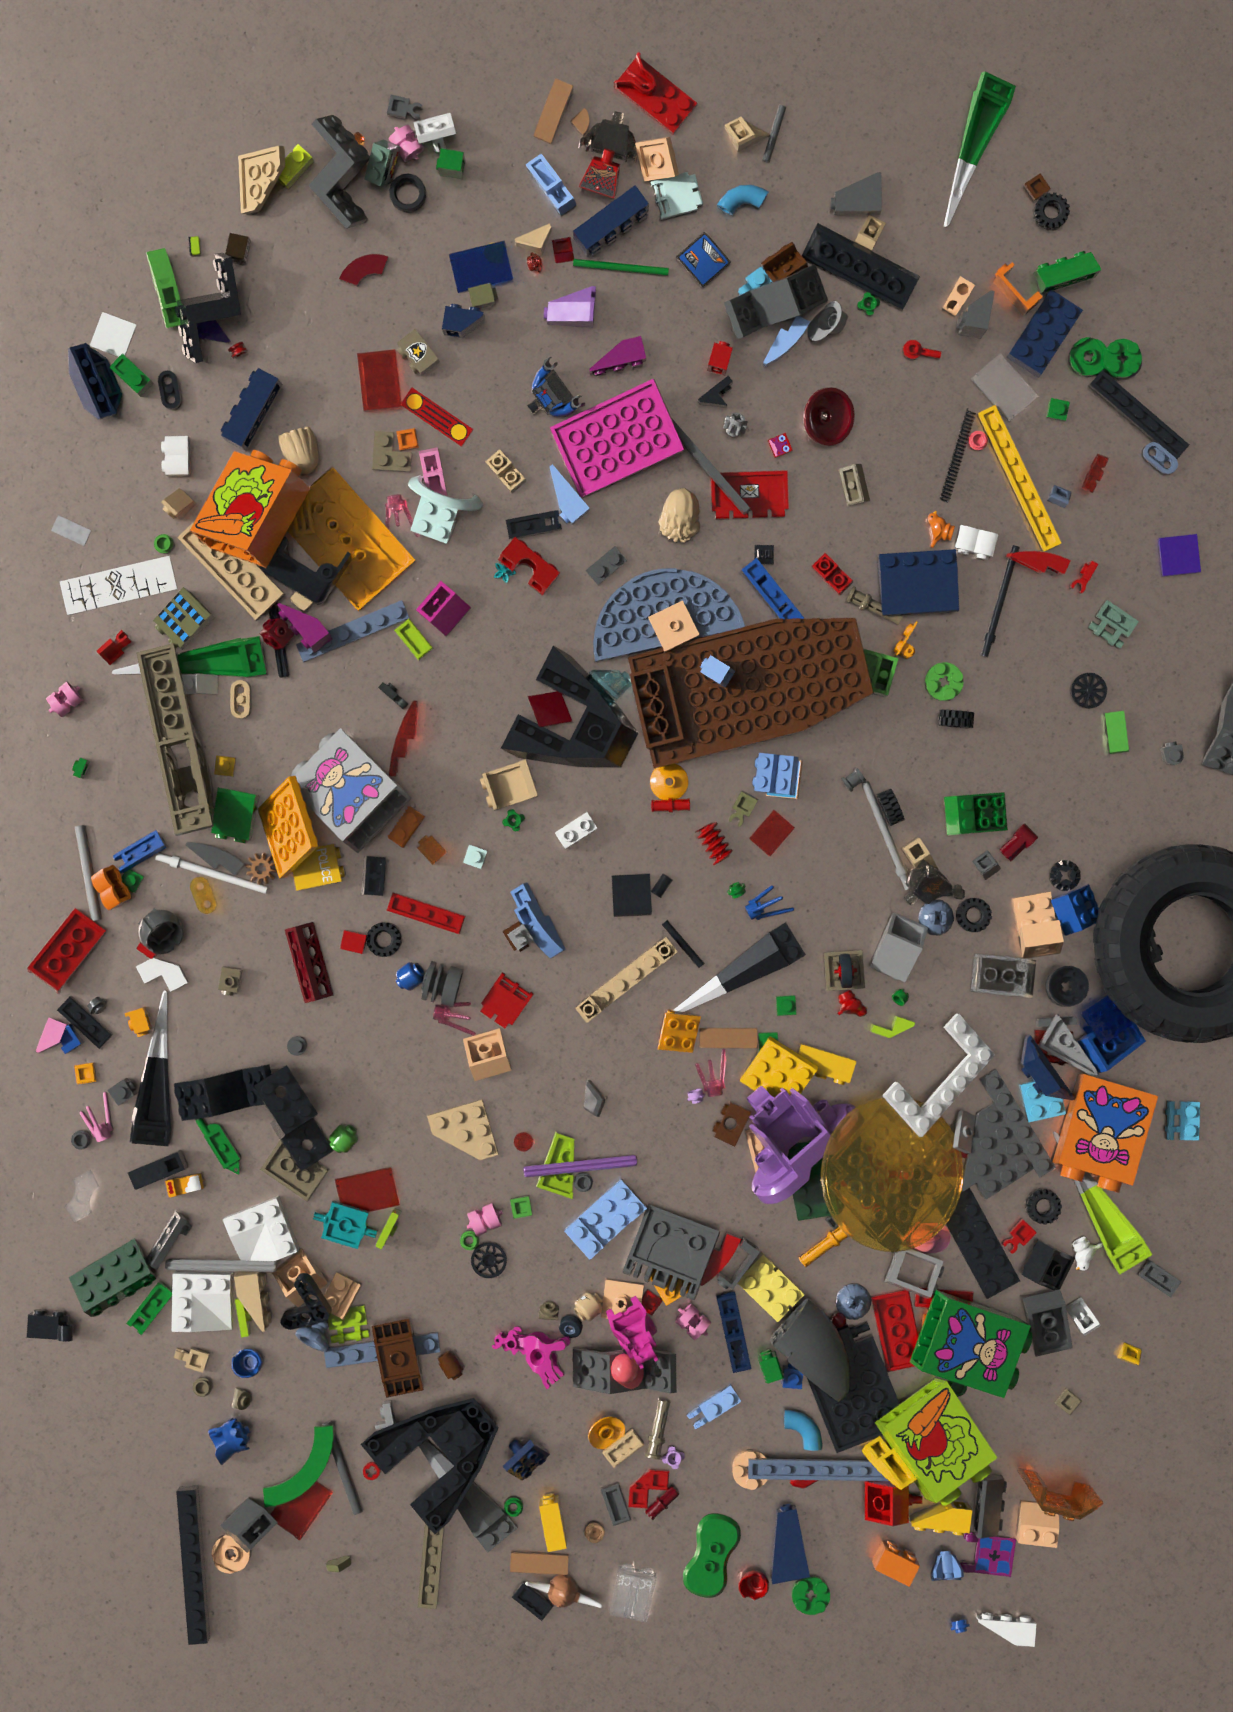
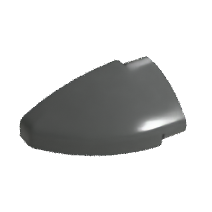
[770,1298,850,1403]

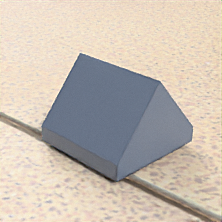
[1047,485,1072,508]

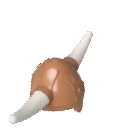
[525,1575,603,1608]

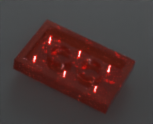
[357,349,402,412]

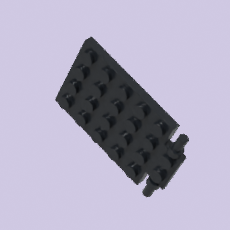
[807,1323,899,1453]

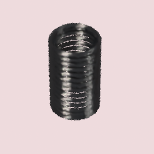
[651,874,673,898]

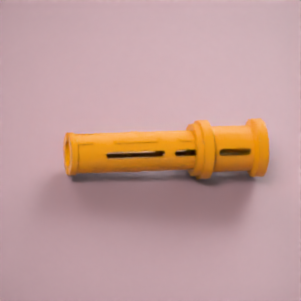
[799,1222,853,1267]

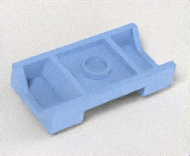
[564,1179,647,1260]

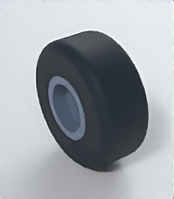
[559,1316,583,1338]

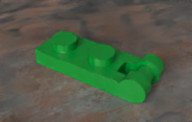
[126,1281,172,1335]

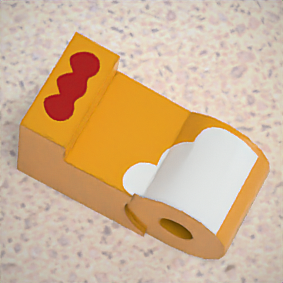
[165,1173,205,1198]

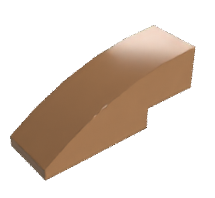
[534,78,574,144]

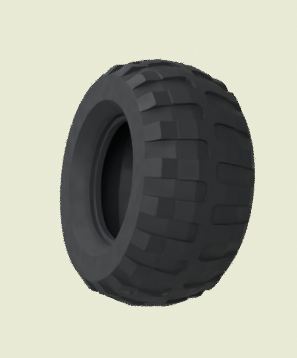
[1093,844,1233,1043]

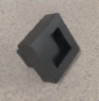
[754,545,774,565]

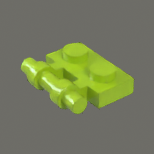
[328,1304,370,1344]

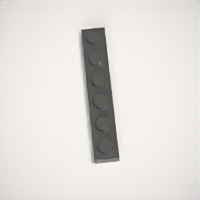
[979,1069,1056,1178]

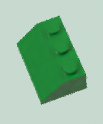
[1034,251,1101,295]

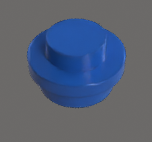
[951,1619,970,1633]

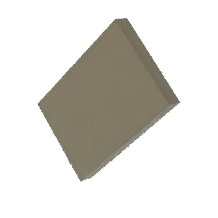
[260,1140,329,1202]

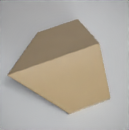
[724,117,770,152]
[515,223,552,256]

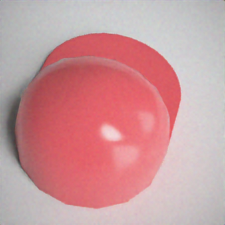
[611,1353,644,1389]

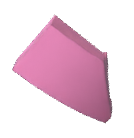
[36,1018,67,1053]

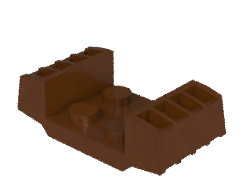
[371,1319,424,1398]

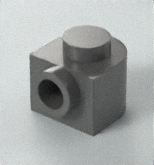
[1160,741,1184,765]

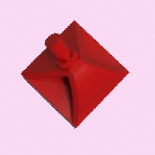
[865,1481,922,1526]

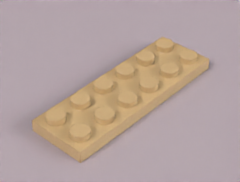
[177,521,285,621]

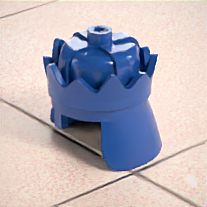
[208,1417,251,1465]

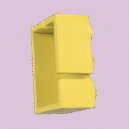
[738,1252,804,1322]

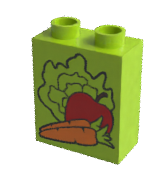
[875,1378,997,1506]

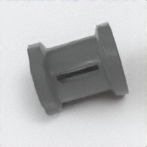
[841,767,866,792]

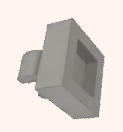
[507,924,534,950]

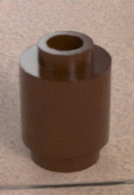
[437,1350,464,1380]

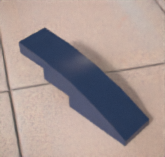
[716,1291,752,1373]

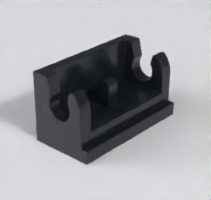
[361,856,386,896]

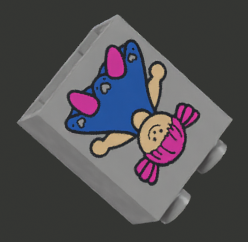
[292,728,411,853]

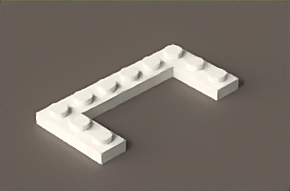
[882,1014,995,1137]

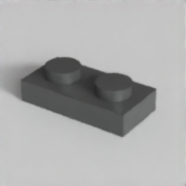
[586,546,627,585]
[1138,1260,1181,1297]

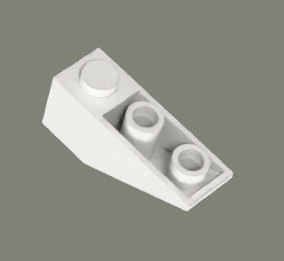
[976,1613,1036,1647]

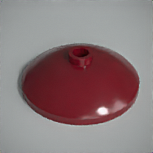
[803,387,855,446]

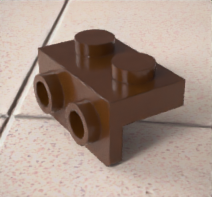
[761,242,809,282]

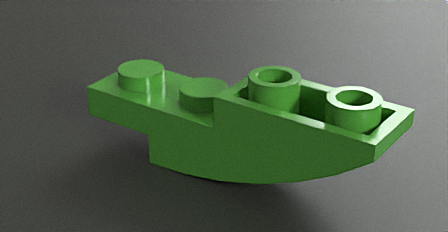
[146,248,181,328]

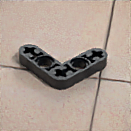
[280,1273,332,1330]

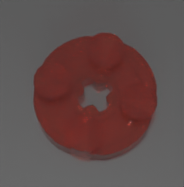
[1082,454,1109,493]

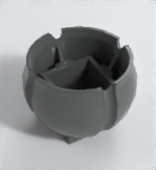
[138,908,184,954]

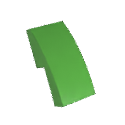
[1105,711,1129,754]

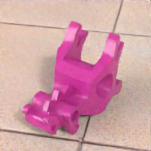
[606,1296,658,1369]
[492,1326,571,1389]

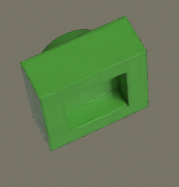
[510,1196,533,1219]

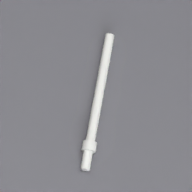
[155,853,268,894]

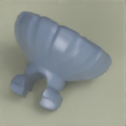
[918,900,954,936]
[835,1284,872,1320]
[295,1321,329,1352]

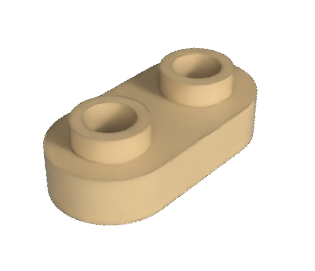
[230,680,251,719]

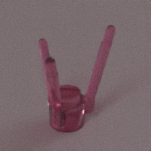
[385,494,419,537]
[433,1002,476,1036]
[695,1049,725,1097]

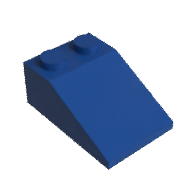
[1077,1012,1146,1073]

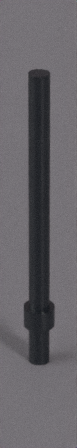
[981,545,1020,658]

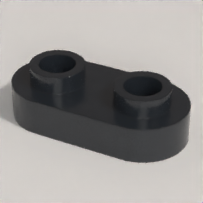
[158,370,181,410]

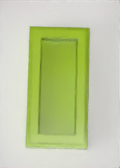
[394,619,434,660]

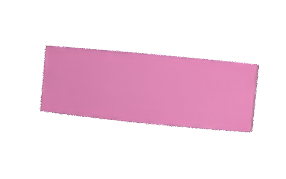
[419,447,448,496]

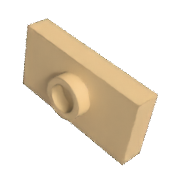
[602,1429,644,1468]

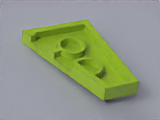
[536,1132,574,1199]

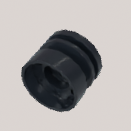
[1045,966,1089,1007]

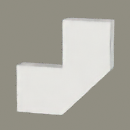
[136,958,188,992]

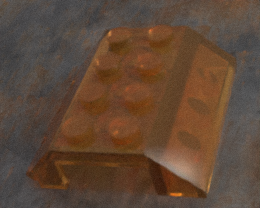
[1018,1468,1103,1521]

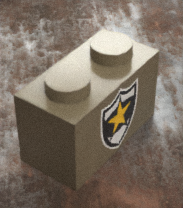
[397,329,439,376]

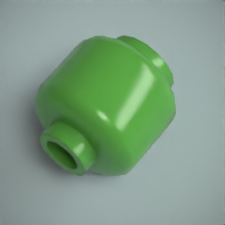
[329,1124,358,1153]

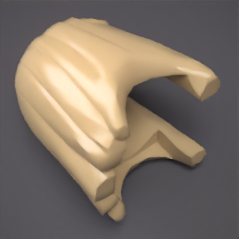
[279,426,319,474]

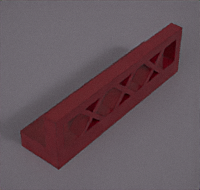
[285,922,334,1003]

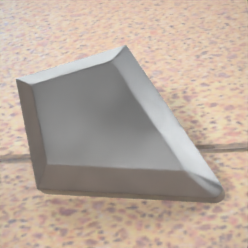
[584,1080,606,1117]

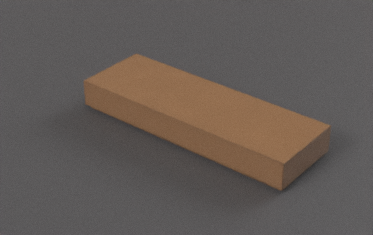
[510,1551,569,1575]

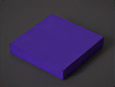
[1158,534,1201,577]

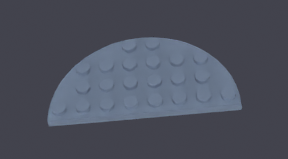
[593,568,745,662]

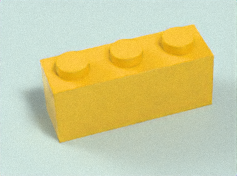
[797,1043,857,1085]

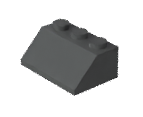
[956,290,995,339]
[973,1474,1007,1539]

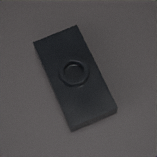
[512,1581,554,1621]

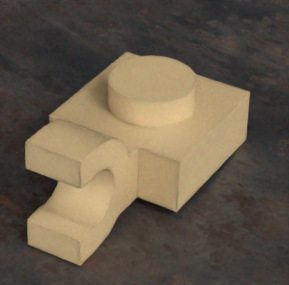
[174,1348,209,1373]

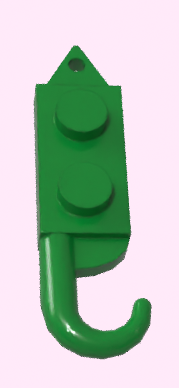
[195,1118,241,1175]

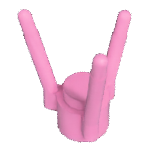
[80,1092,113,1142]

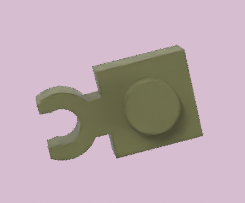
[729,791,759,827]

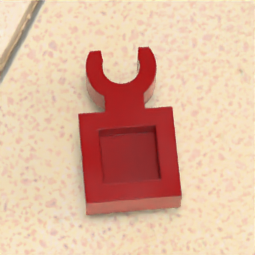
[1002,1219,1037,1254]

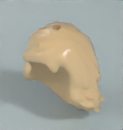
[659,488,700,542]

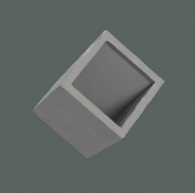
[870,912,928,982]

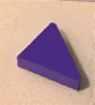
[196,320,231,343]

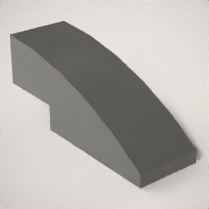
[185,842,246,876]

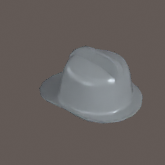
[807,301,848,341]

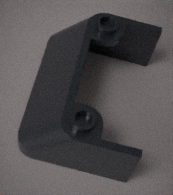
[259,535,352,604]

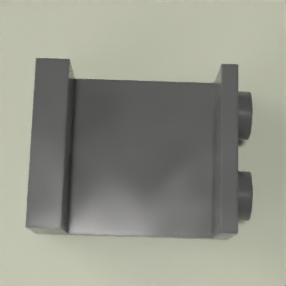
[716,1237,760,1290]

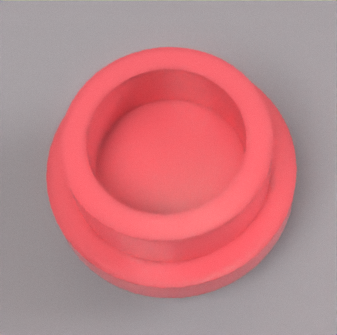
[968,431,988,450]

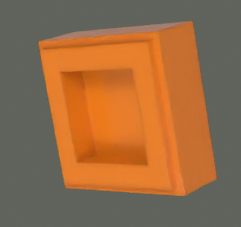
[396,428,419,451]

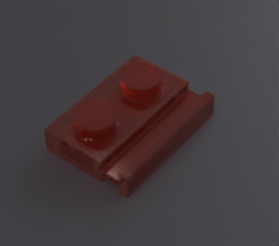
[749,810,795,857]

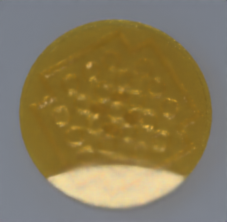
[821,1097,963,1252]

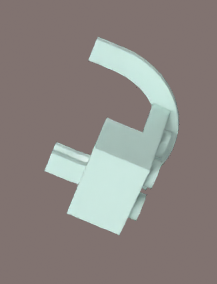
[408,475,483,544]

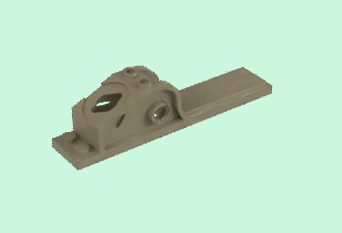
[136,643,215,836]

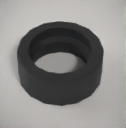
[389,173,426,213]

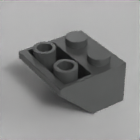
[220,1498,278,1553]

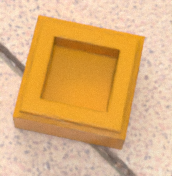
[74,1062,97,1084]

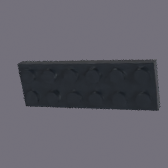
[802,223,920,310]
[931,1181,1020,1299]

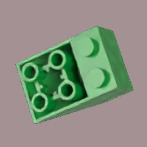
[944,792,1008,835]

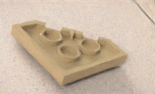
[238,146,285,214]
[427,1099,499,1160]

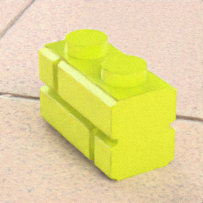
[278,144,314,189]

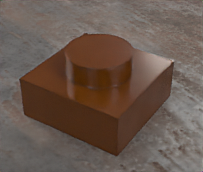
[1024,173,1051,201]

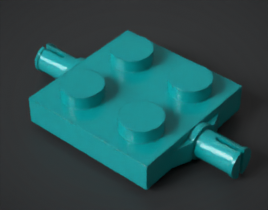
[313,1201,377,1249]

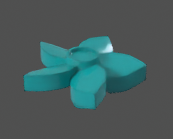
[494,563,516,583]

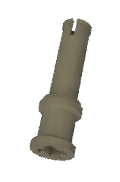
[846,586,903,625]
[645,1399,671,1460]

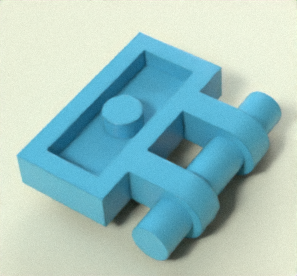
[1165,1101,1200,1141]

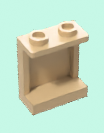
[480,759,538,811]

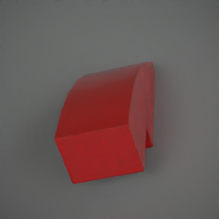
[1006,551,1071,575]
[700,1231,741,1286]

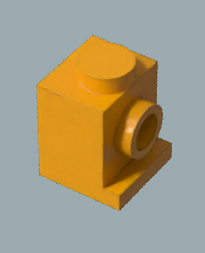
[124,1007,153,1037]

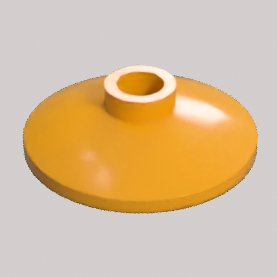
[650,764,688,800]
[588,1417,625,1449]

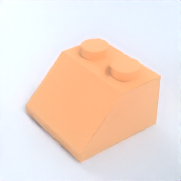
[1020,919,1064,959]
[463,1028,511,1081]
[272,1248,327,1307]
[1016,1500,1059,1548]

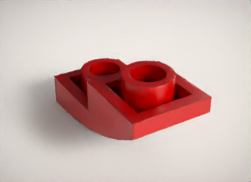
[812,553,853,595]

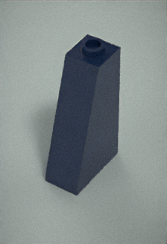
[771,1504,810,1585]

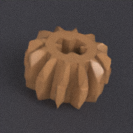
[245,852,278,885]

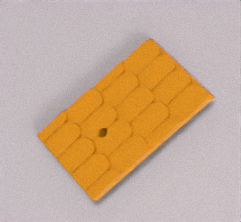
[287,466,415,611]

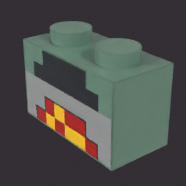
[364,139,400,186]

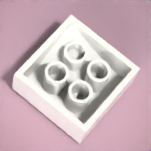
[222,1196,300,1261]
[172,1271,233,1332]

